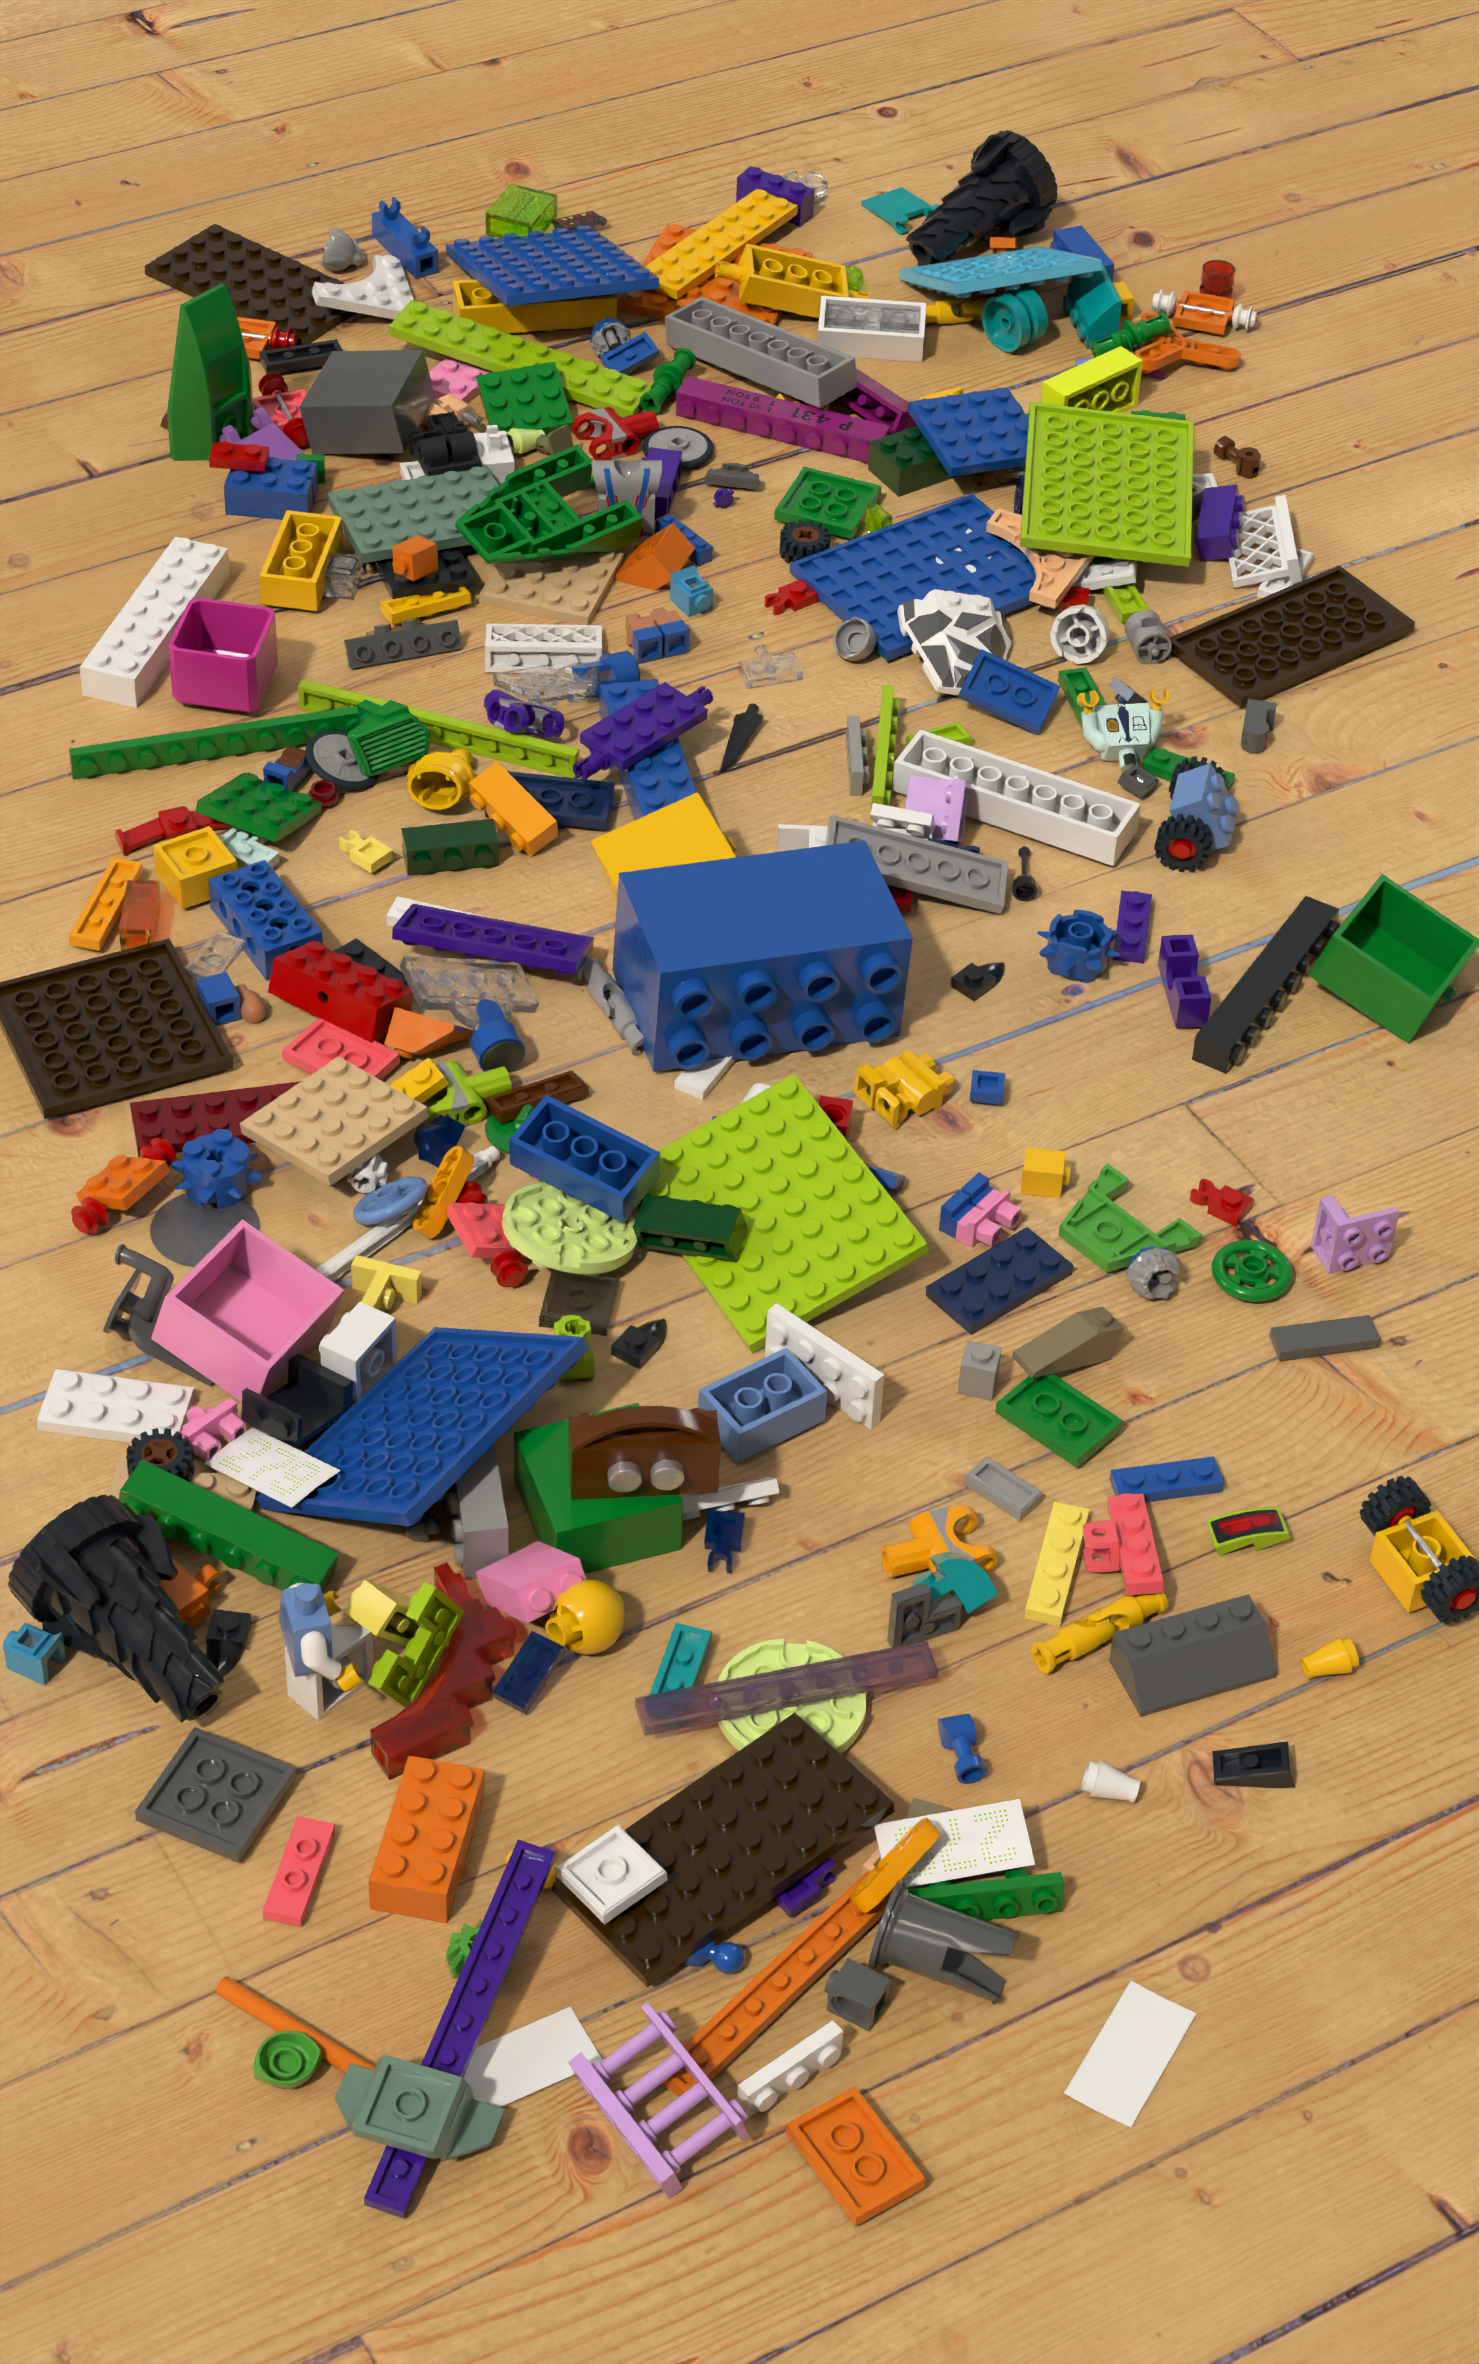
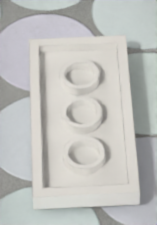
[765,1303,884,1430]
[36,1369,195,1443]

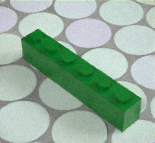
[119,1459,339,1593]

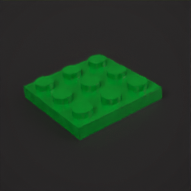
[476,361,573,435]
[774,467,881,539]
[196,773,322,843]

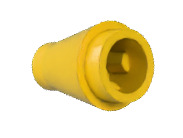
[1300,1637,1359,1679]

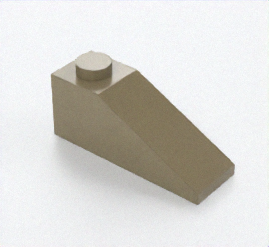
[1012,1306,1124,1379]

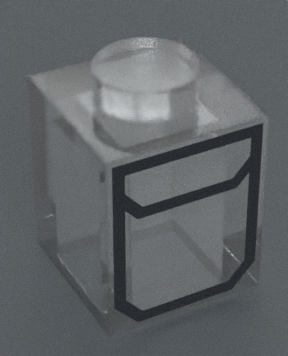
[325,553,362,600]

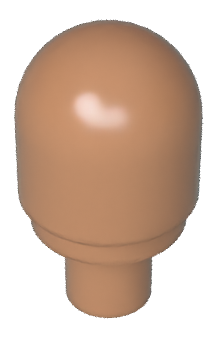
[236,984,267,1024]

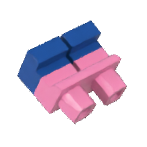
[939,1172,1021,1248]

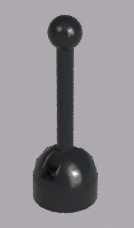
[1012,846,1037,901]

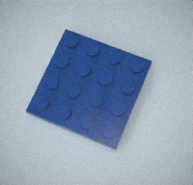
[907,387,1028,477]

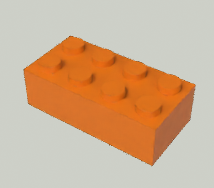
[369,1756,485,1923]

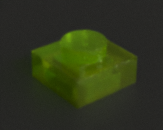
[865,503,892,533]

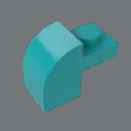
[911,1552,999,1613]

